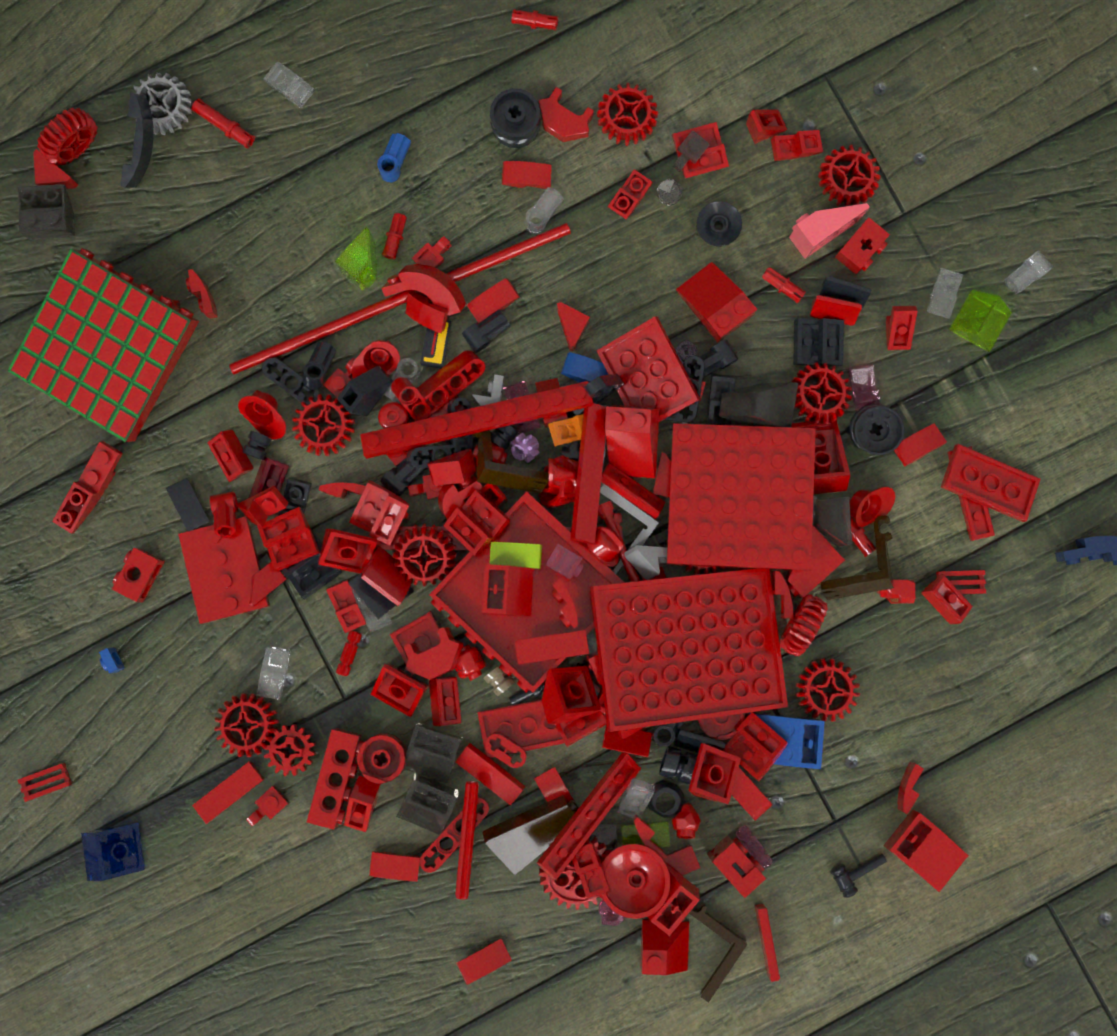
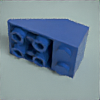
[749,713,825,769]

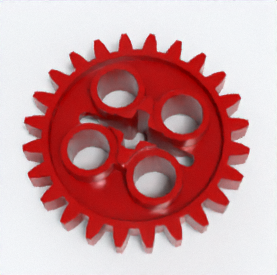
[539,837,611,910]

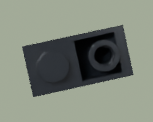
[337,366,393,416]

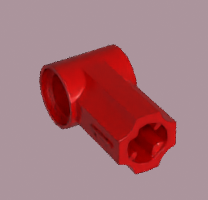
[210,491,238,538]

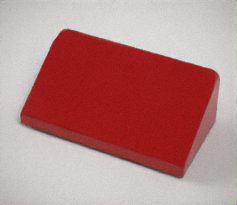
[810,295,862,326]
[207,430,254,482]
[921,574,973,624]
[429,677,461,726]
[602,725,652,757]

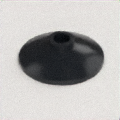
[696,201,742,247]

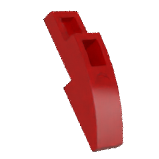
[52,441,123,534]

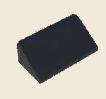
[819,276,872,310]
[674,729,725,753]

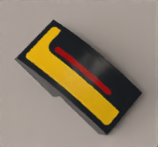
[421,320,452,369]

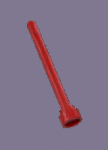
[598,500,640,582]

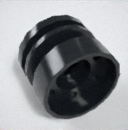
[849,404,905,455]

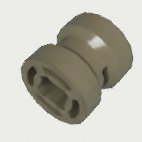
[483,664,516,696]

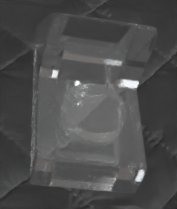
[617,778,655,818]

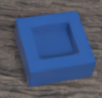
[99,648,125,673]

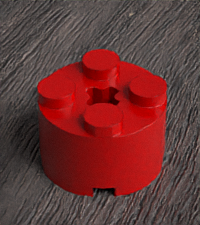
[357,733,408,783]

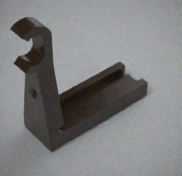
[473,430,549,494]
[821,515,894,600]
[689,905,747,1003]

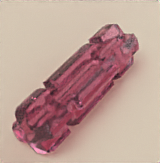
[736,825,773,868]

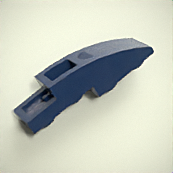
[1055,536,1117,566]

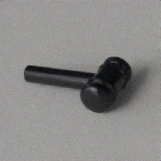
[830,854,887,898]

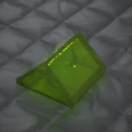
[949,290,1012,352]

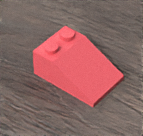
[789,203,870,259]

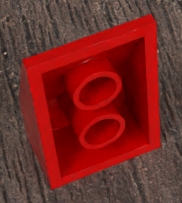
[676,262,757,343]
[605,405,660,478]
[790,420,850,494]

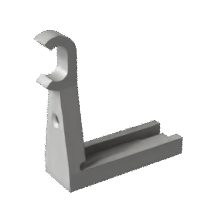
[600,484,658,574]

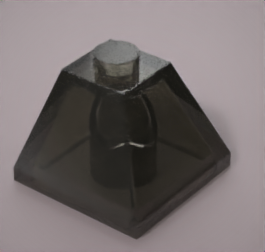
[813,497,852,548]

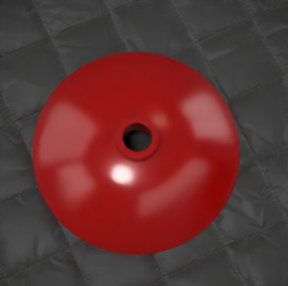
[602,844,671,919]

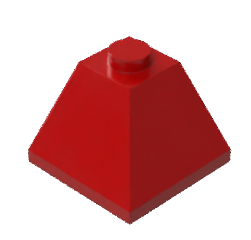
[541,666,601,724]
[640,919,689,975]

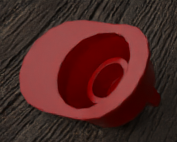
[351,340,400,379]
[238,390,287,439]
[844,486,895,527]
[576,526,624,567]

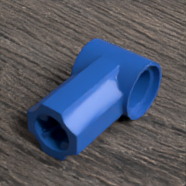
[377,133,411,183]

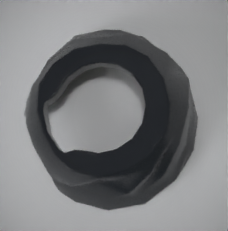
[647,780,685,818]

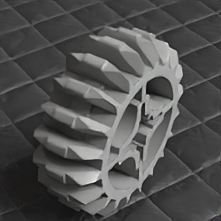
[134,72,193,135]

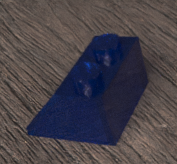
[81,823,145,881]

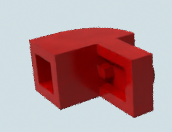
[438,476,483,521]

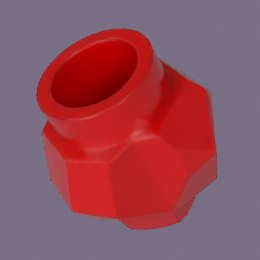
[672,803,701,839]

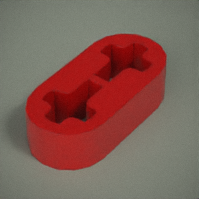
[485,733,526,768]

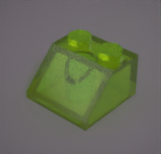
[335,227,377,291]

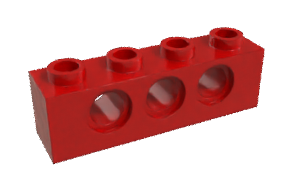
[306,728,364,830]

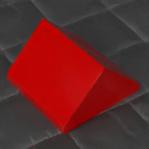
[318,529,377,574]
[370,663,429,717]
[689,743,741,805]

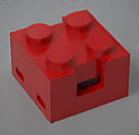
[707,835,766,898]

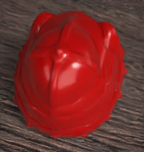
[538,455,578,508]

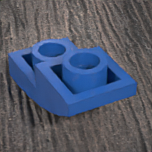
[561,352,609,383]

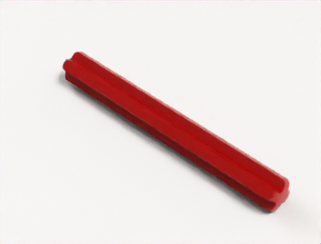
[455,781,479,900]

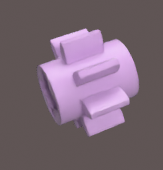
[511,433,540,463]

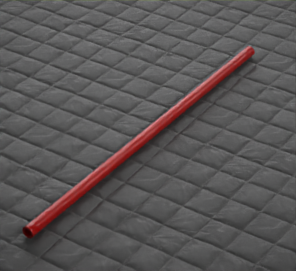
[229,223,571,375]

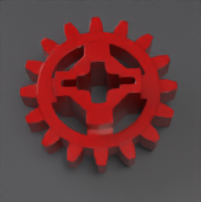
[264,724,316,776]

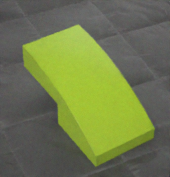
[490,542,542,569]

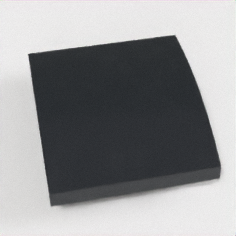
[793,318,844,366]
[282,532,342,600]
[348,573,414,620]

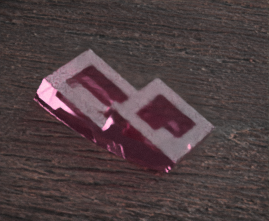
[849,364,880,411]

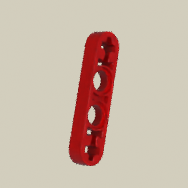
[419,797,489,873]

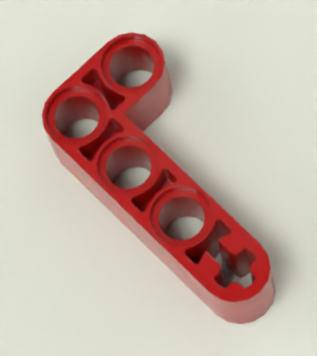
[391,350,485,421]

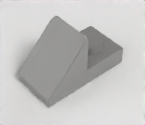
[473,375,505,406]
[624,545,668,580]

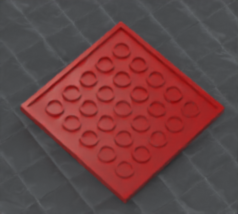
[667,423,816,571]

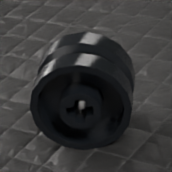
[490,88,540,148]

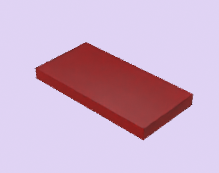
[941,444,1041,522]
[477,699,564,758]

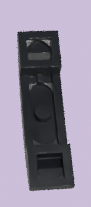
[121,93,154,188]

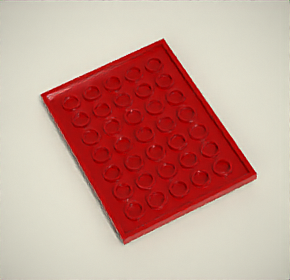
[590,568,788,732]

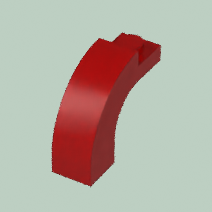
[381,264,466,316]

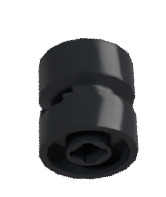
[659,746,698,785]

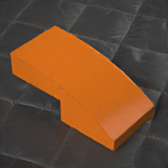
[548,414,583,447]

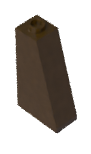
[482,795,579,875]

